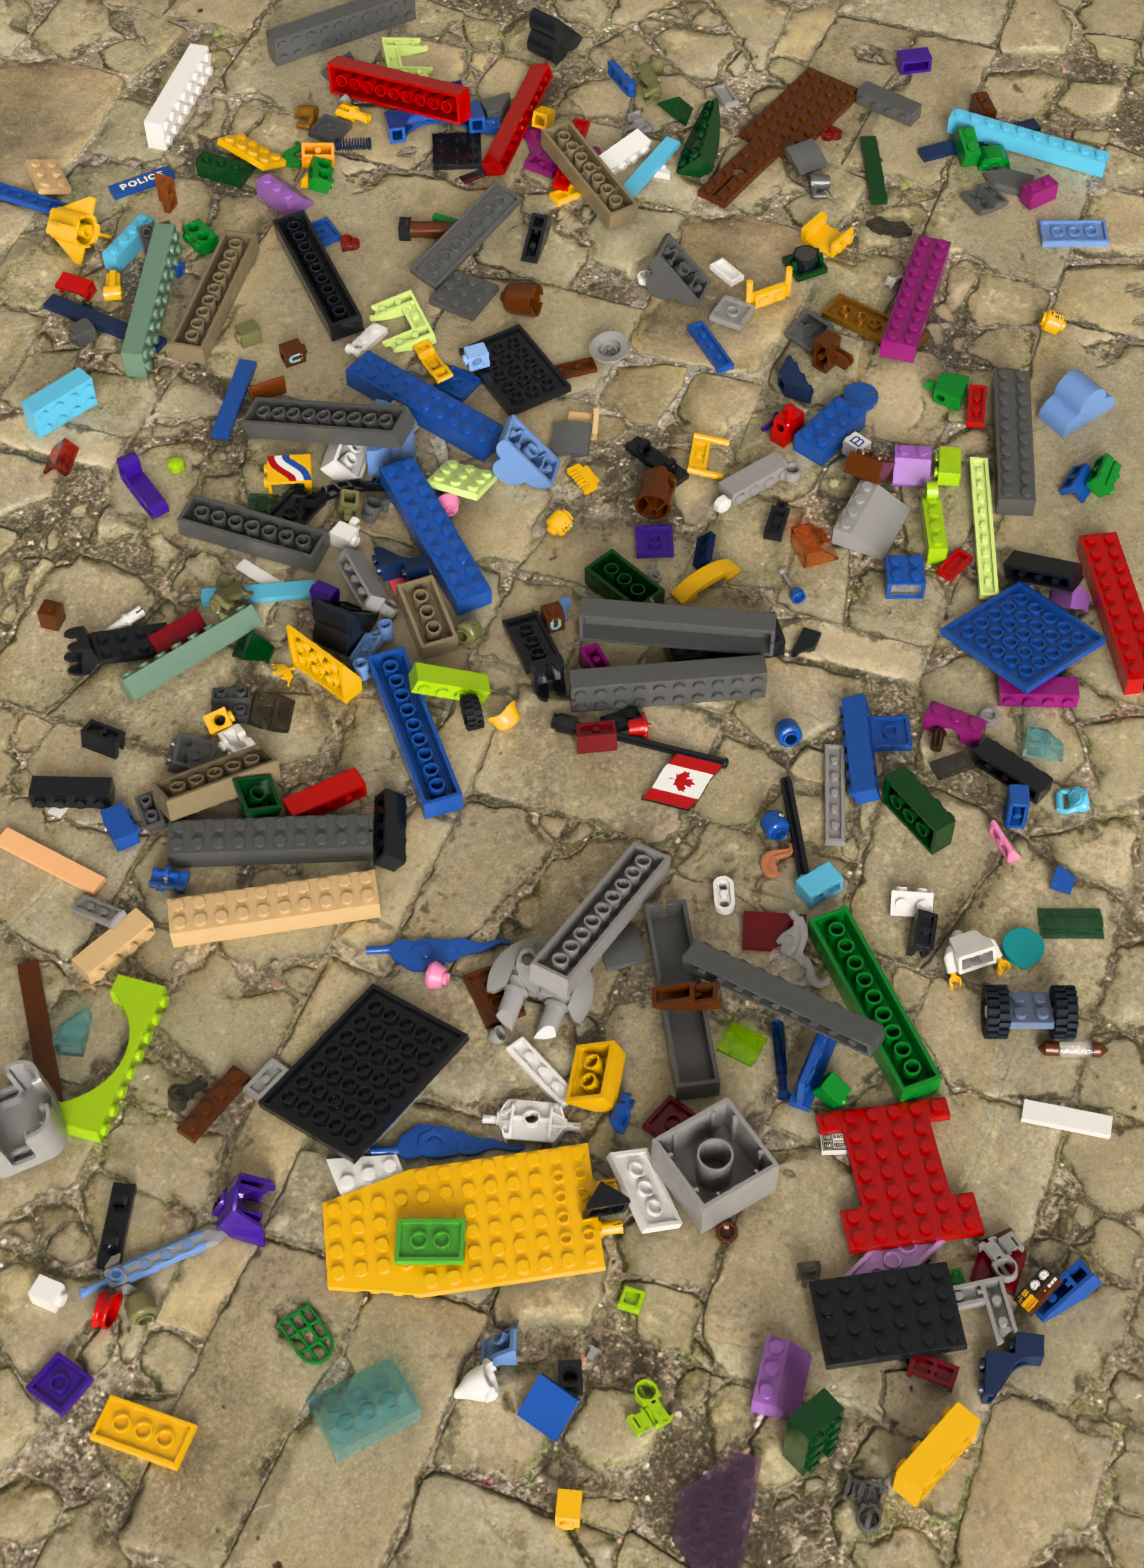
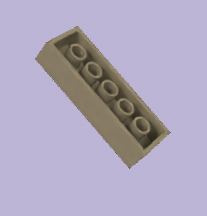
[151,743,281,822]

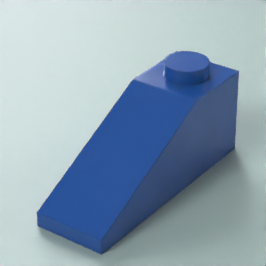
[1035,1258,1102,1323]

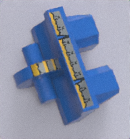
[148,865,190,894]

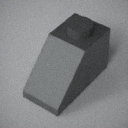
[480,92,511,121]

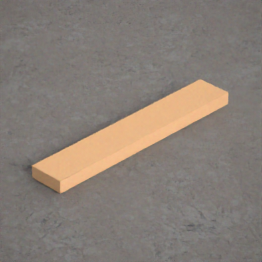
[0,827,106,896]

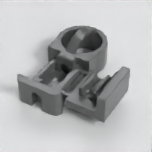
[842,1475,889,1534]

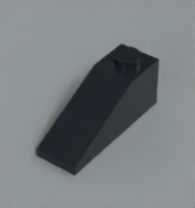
[521,213,551,264]

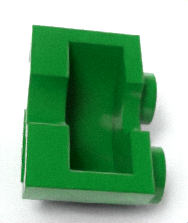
[977,145,1010,171]

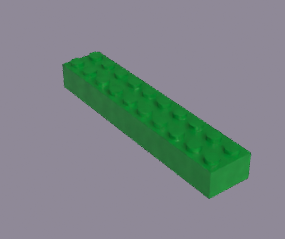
[807,906,942,1103]

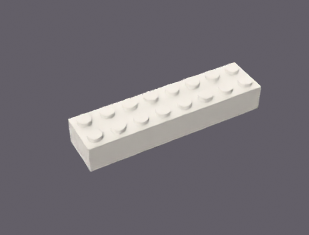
[144,43,213,151]

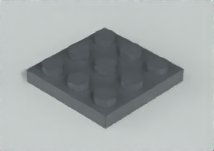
[429,270,499,321]

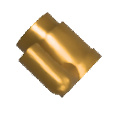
[296,104,319,130]

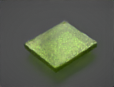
[717,1022,767,1067]

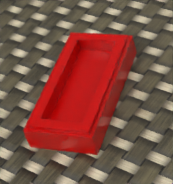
[936,548,973,582]

